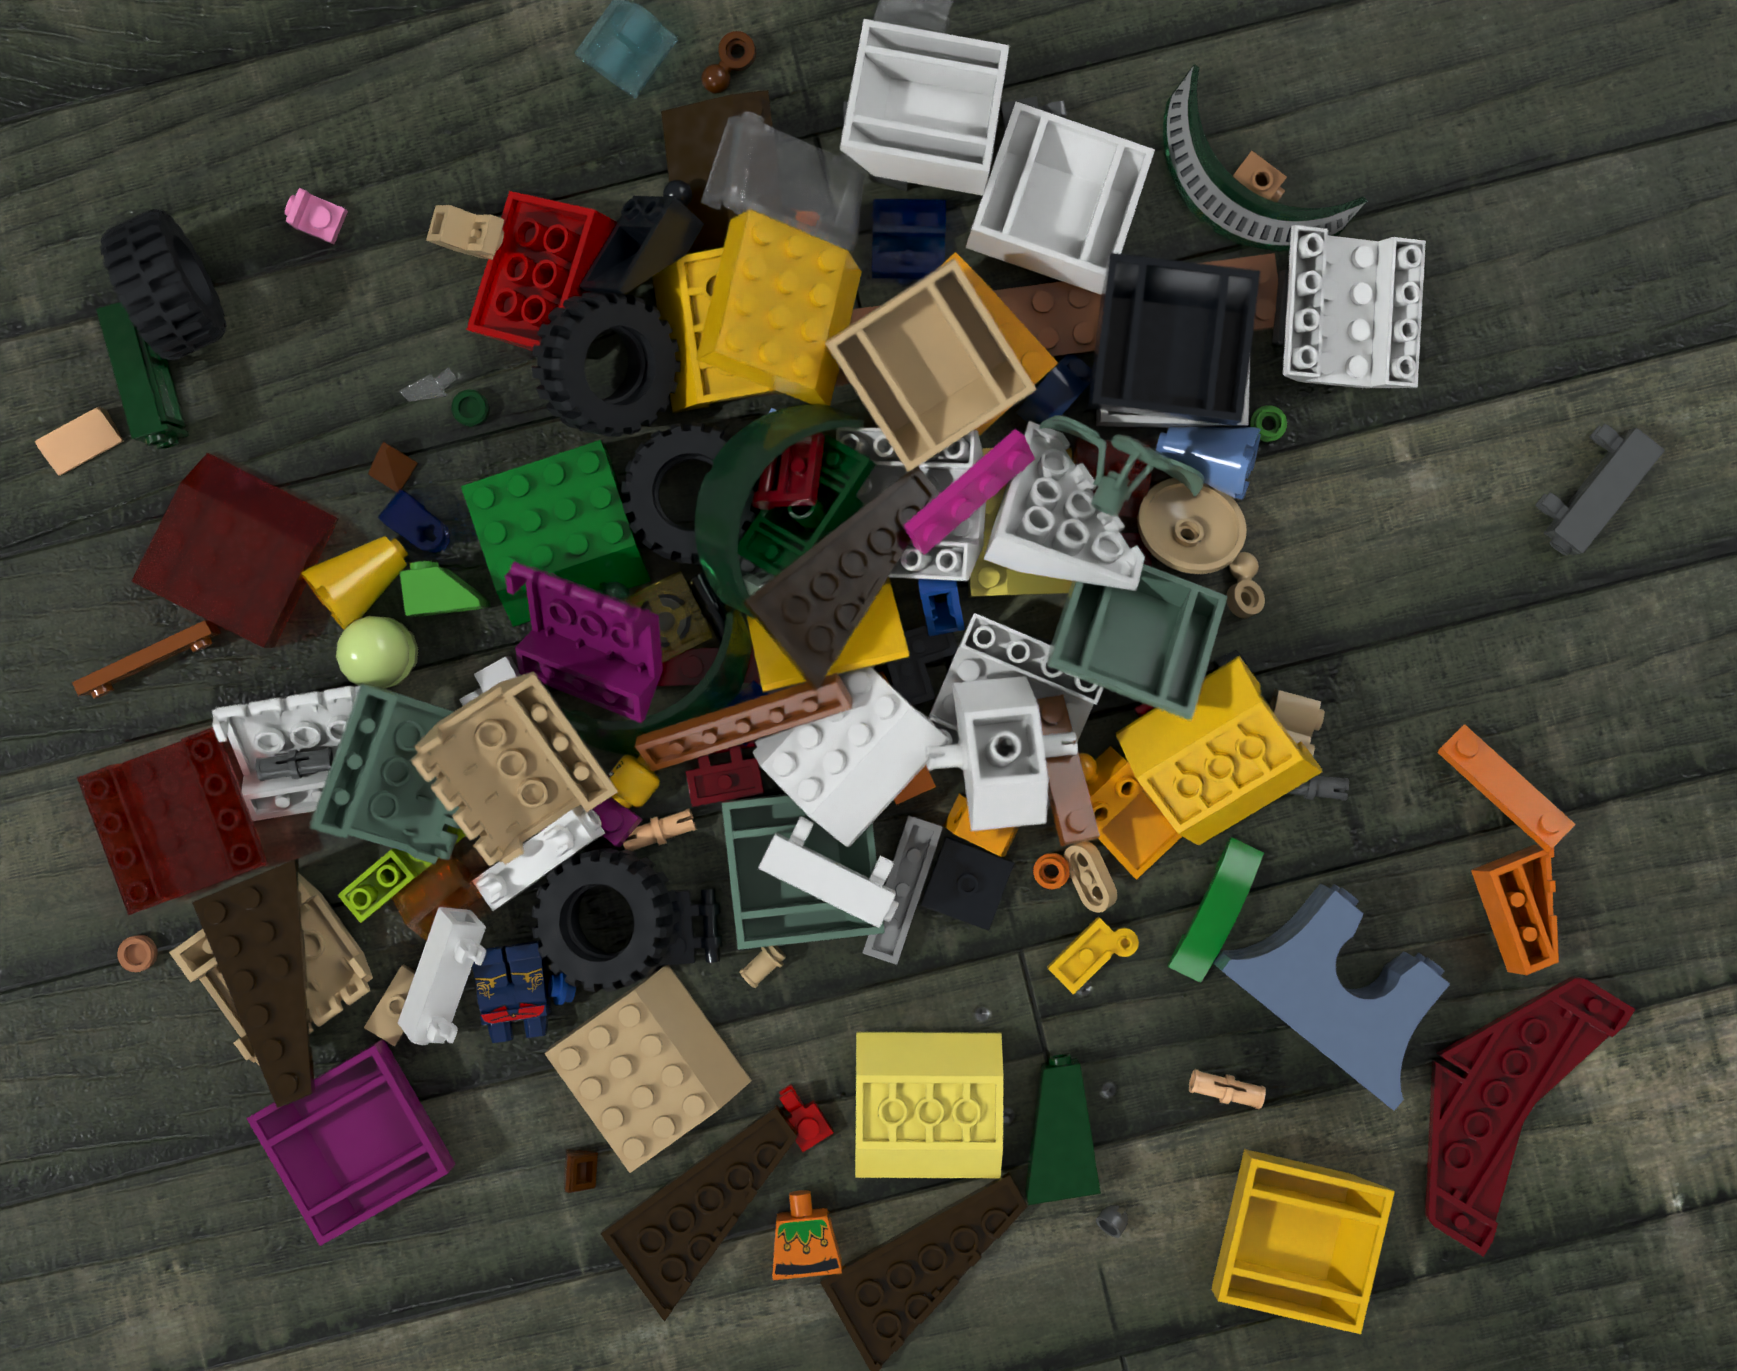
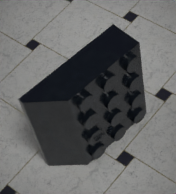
[1088,253,1260,426]

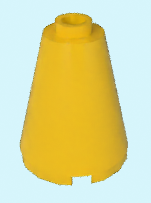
[302,536,408,630]

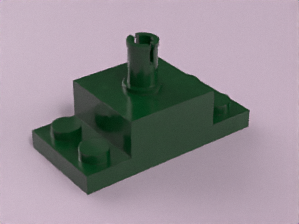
[734,428,876,577]

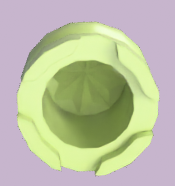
[336,616,418,689]

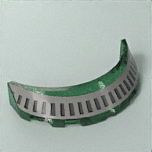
[1163,64,1368,252]

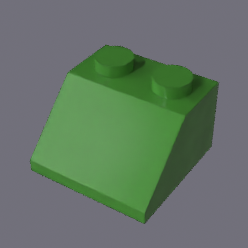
[400,561,491,617]

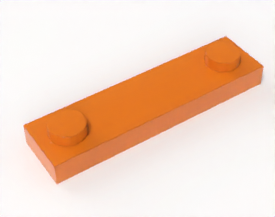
[1437,724,1576,853]

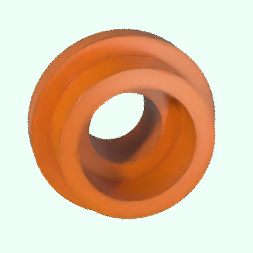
[1033,853,1070,889]

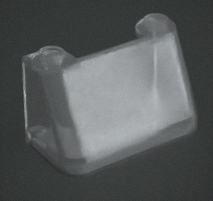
[701,112,866,254]

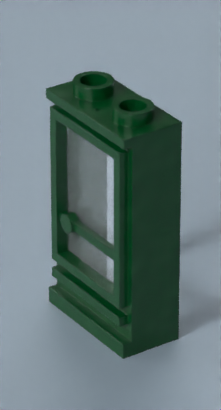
[96,302,189,449]

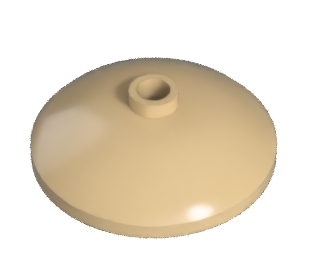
[1137,478,1247,574]

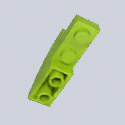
[337,825,466,923]

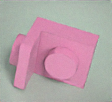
[285,188,348,245]

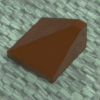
[368,442,419,494]

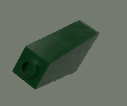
[1025,1054,1101,1205]

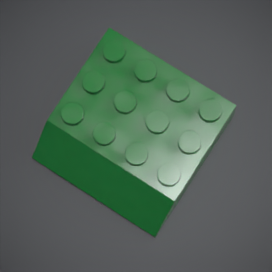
[461,440,651,627]

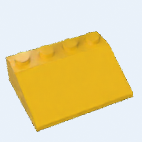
[744,577,909,692]

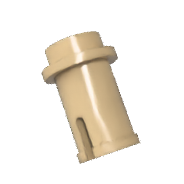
[739,945,786,988]

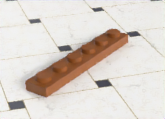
[635,673,853,772]

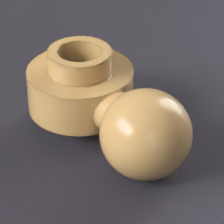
[1226,552,1265,619]

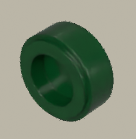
[451,389,490,427]

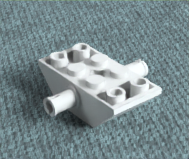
[925,676,1078,831]

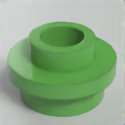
[1250,405,1287,442]

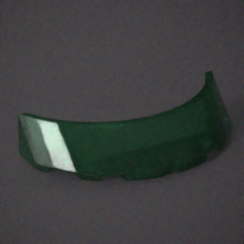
[695,404,865,620]
[542,607,752,755]

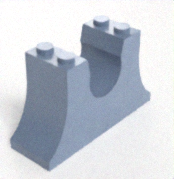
[1213,883,1450,1111]

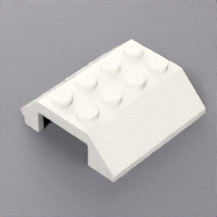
[752,665,949,848]
[212,686,360,821]

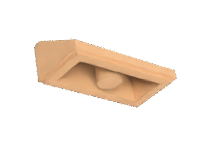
[35,407,124,476]

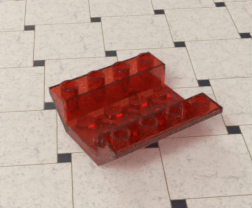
[77,727,268,916]

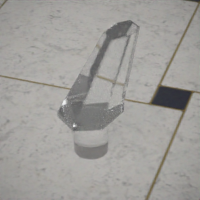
[399,367,458,401]

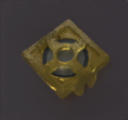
[622,571,713,663]

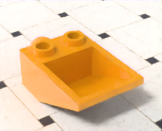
[1079,746,1182,880]

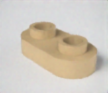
[1064,841,1117,913]

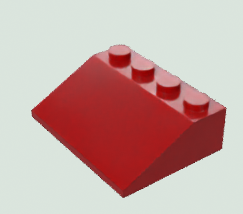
[466,191,617,351]

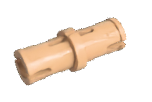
[623,808,697,851]
[1189,1069,1266,1109]

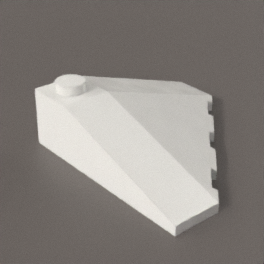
[984,421,1145,591]

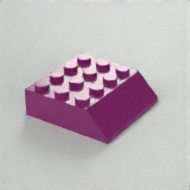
[246,1039,455,1246]

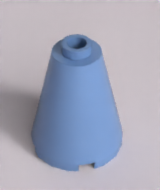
[1156,427,1261,500]

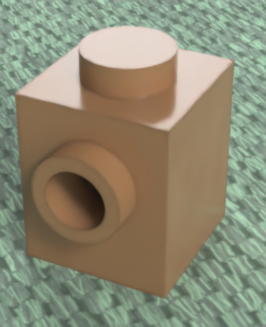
[1224,151,1287,213]

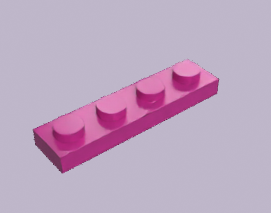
[903,429,1035,555]

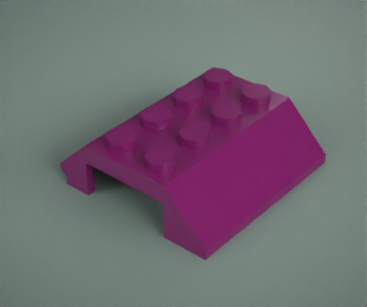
[505,561,663,723]

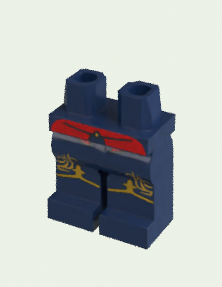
[472,940,552,1043]

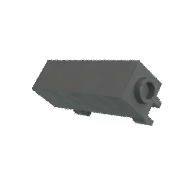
[1535,424,1665,556]

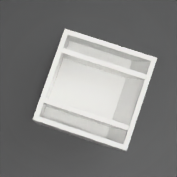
[840,19,1009,196]
[966,102,1155,295]

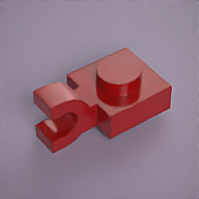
[779,1084,834,1152]

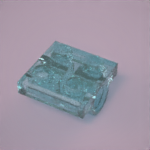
[575,0,678,99]

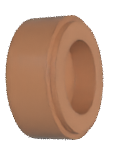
[117,935,158,972]

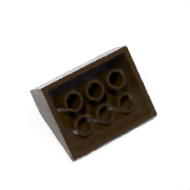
[661,90,784,254]

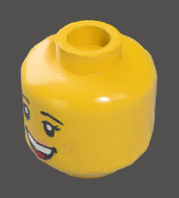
[607,754,660,809]

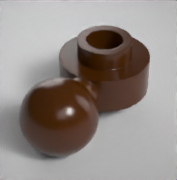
[701,31,756,94]

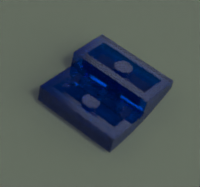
[872,199,946,279]

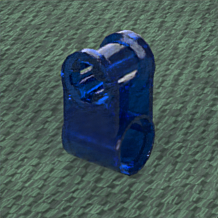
[378,489,450,553]

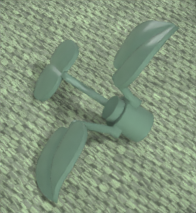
[1039,416,1205,517]

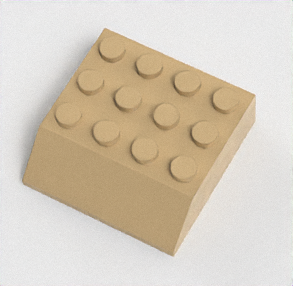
[826,259,1037,472]
[545,965,752,1173]

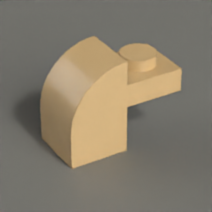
[426,205,504,260]

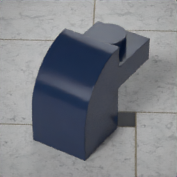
[1015,354,1092,425]

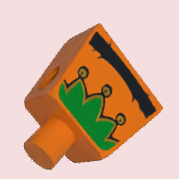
[772,1190,842,1280]

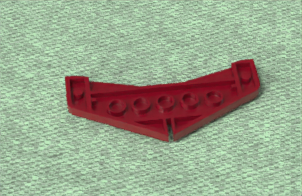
[1425,976,1636,1257]

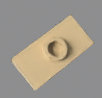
[364,964,416,1046]

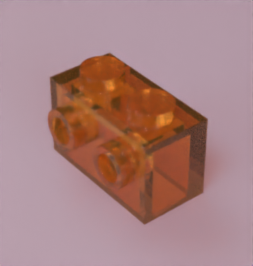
[392,854,482,941]

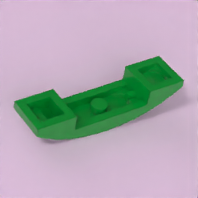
[1167,837,1264,983]

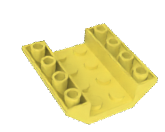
[855,1032,1004,1178]

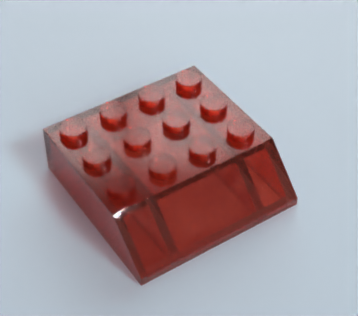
[131,453,339,648]

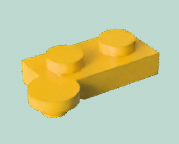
[1047,916,1139,995]

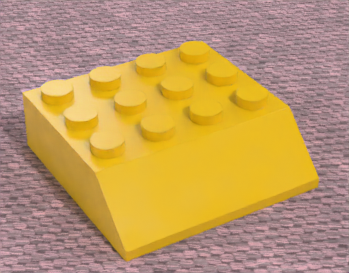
[696,209,862,410]
[1211,1149,1395,1334]

